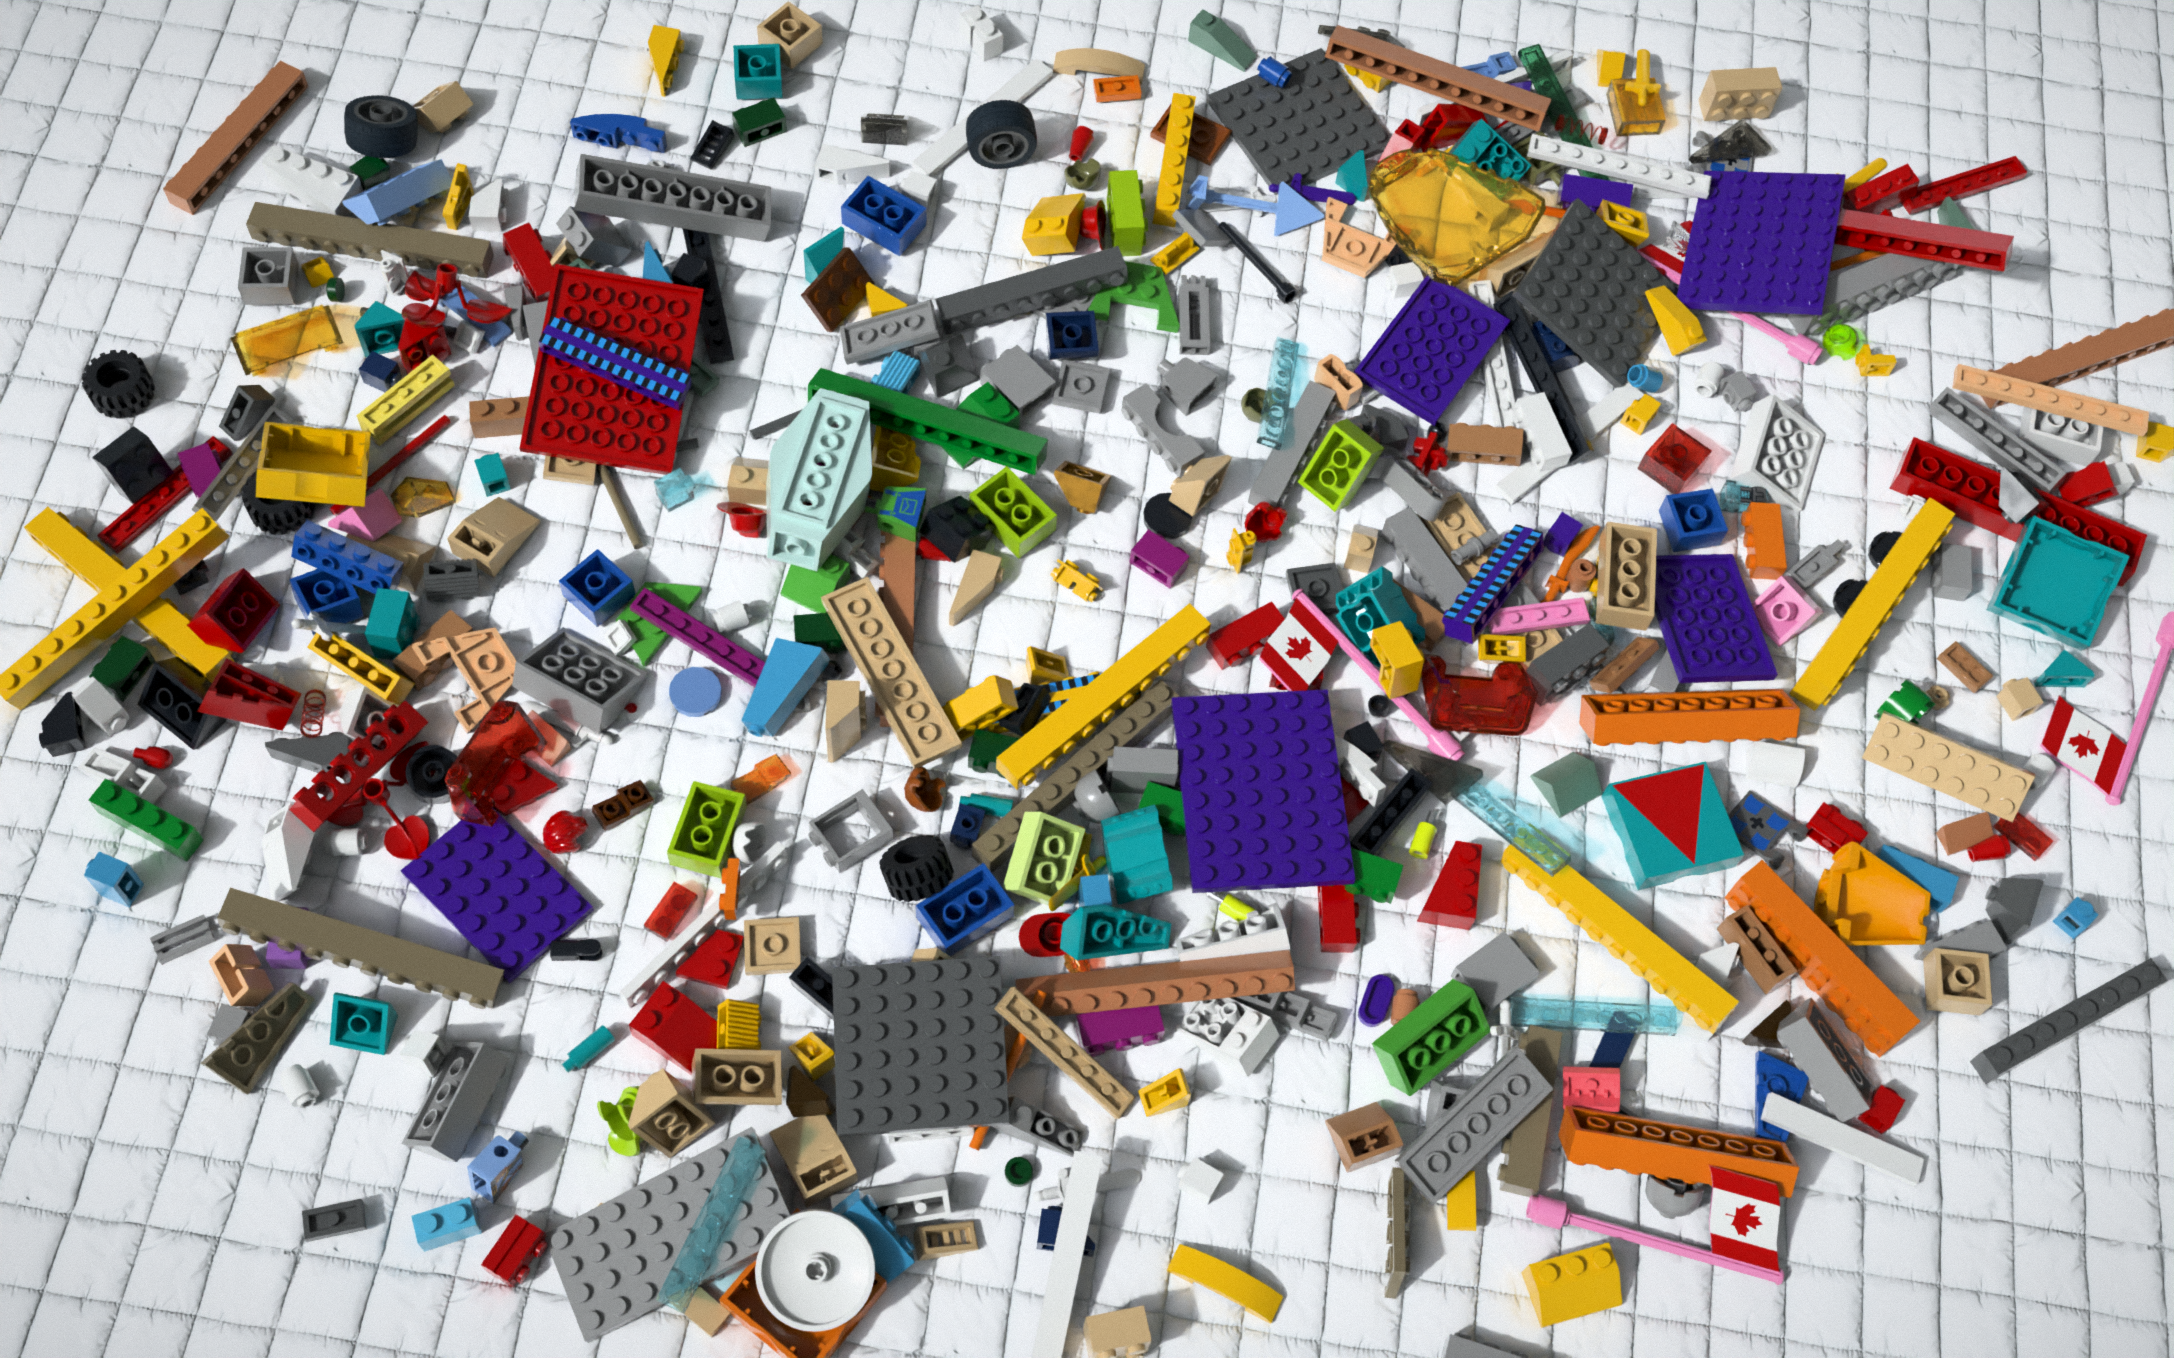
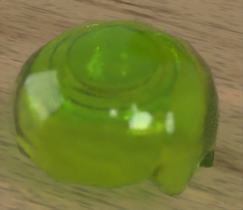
[1822,324,1860,361]

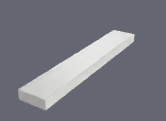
[1761,1092,1924,1186]

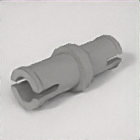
[1451,529,1499,565]

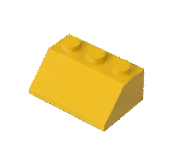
[1521,1242,1622,1328]

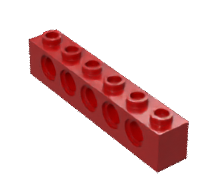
[289,700,429,832]

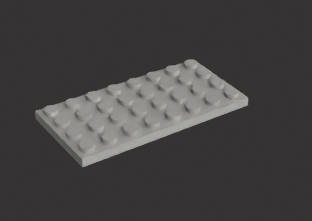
[545,1127,792,1343]

